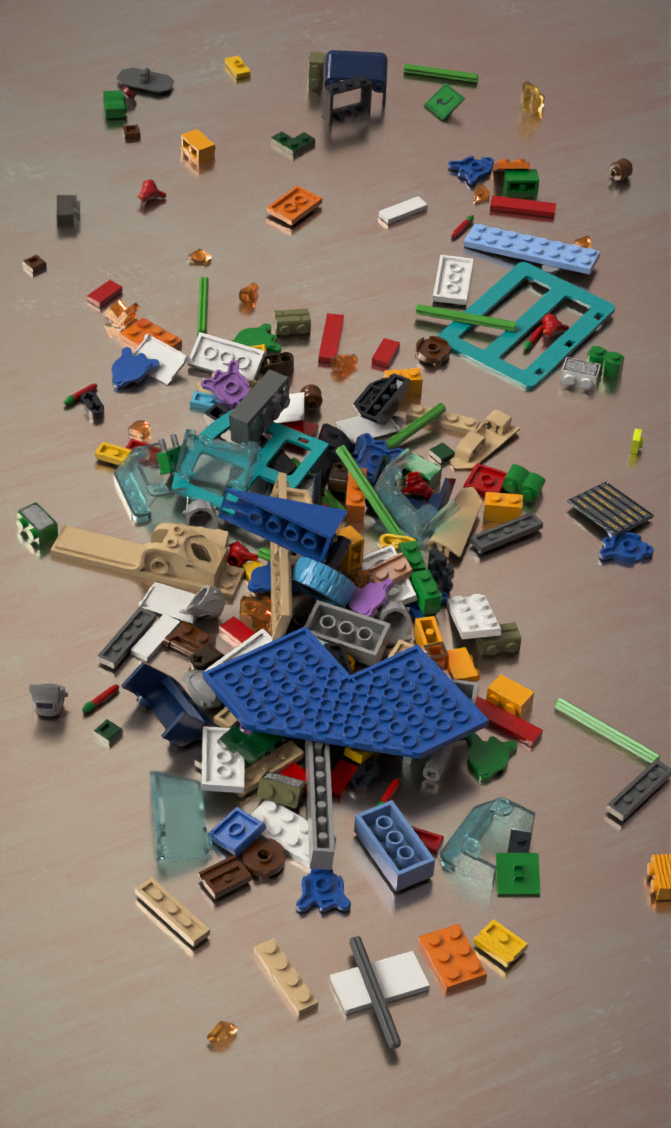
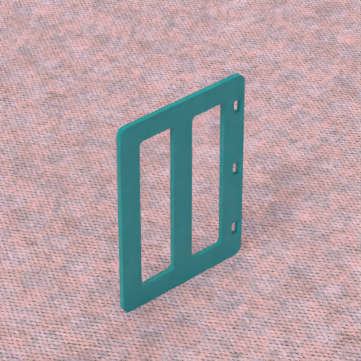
[437,262,615,389]

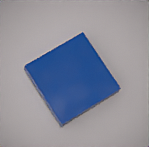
[207,807,267,857]

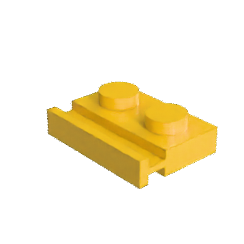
[473,919,528,968]

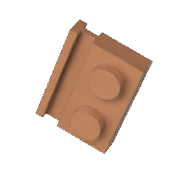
[368,552,413,584]

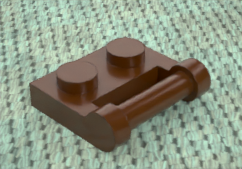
[163,621,216,656]

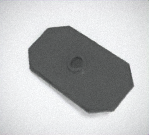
[117,68,174,93]

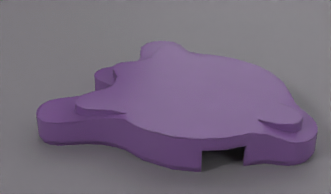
[201,360,249,406]
[349,578,394,618]

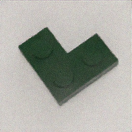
[271,132,315,156]

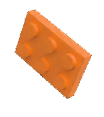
[266,185,322,225]
[120,317,182,349]
[418,923,487,992]

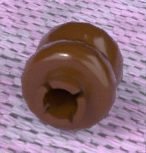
[610,158,633,181]
[300,384,323,411]

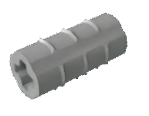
[423,744,453,782]

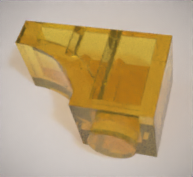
[520,81,545,116]

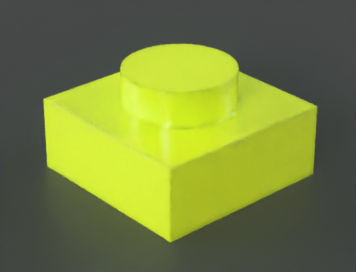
[630,428,644,454]

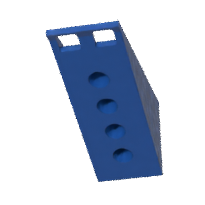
[218,487,348,563]

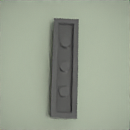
[470,512,543,554]
[97,607,156,669]
[606,759,671,821]

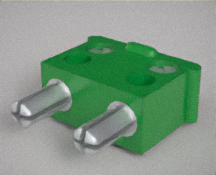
[156,434,186,477]

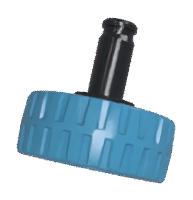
[291,535,355,608]

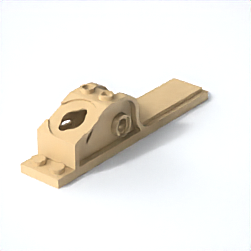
[270,472,313,641]
[50,523,245,600]

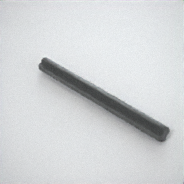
[349,936,401,1049]

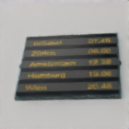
[567,482,654,537]

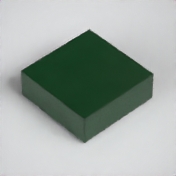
[429,442,455,464]
[94,719,123,745]

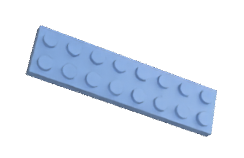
[464,224,600,275]

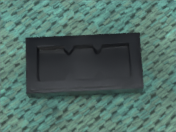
[323,643,353,675]

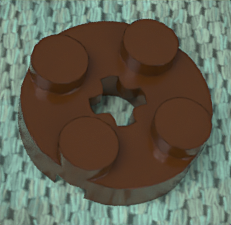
[415,336,451,366]
[242,838,285,879]

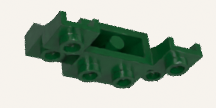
[219,725,290,765]

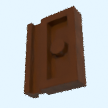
[198,855,252,899]

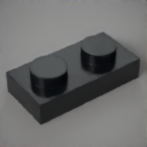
[507,829,532,853]

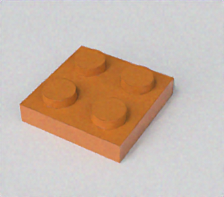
[493,159,530,171]

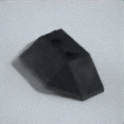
[353,373,410,426]
[309,423,354,479]

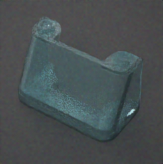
[175,429,263,491]
[150,771,212,860]

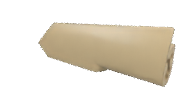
[450,410,521,470]
[427,487,482,558]

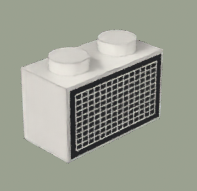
[560,357,601,391]

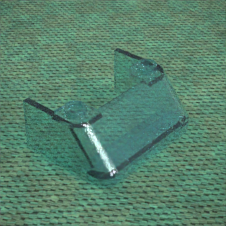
[114,442,188,522]
[374,448,460,542]
[439,798,535,890]

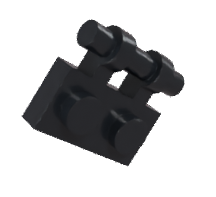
[428,547,454,595]

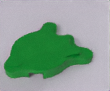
[232,323,282,354]
[467,733,518,782]

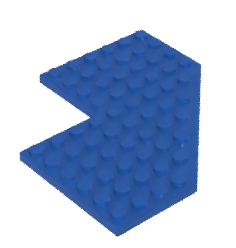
[202,626,489,759]

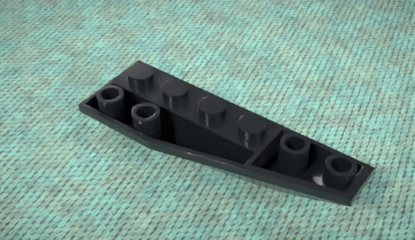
[204,402,297,475]

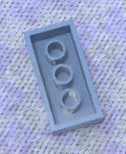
[354,800,435,891]

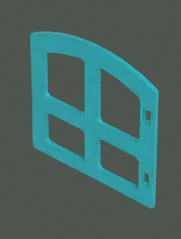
[172,409,329,516]

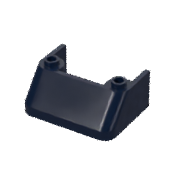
[324,50,388,106]
[365,454,456,530]
[121,662,215,747]

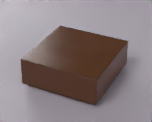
[122,125,141,140]
[23,254,47,274]

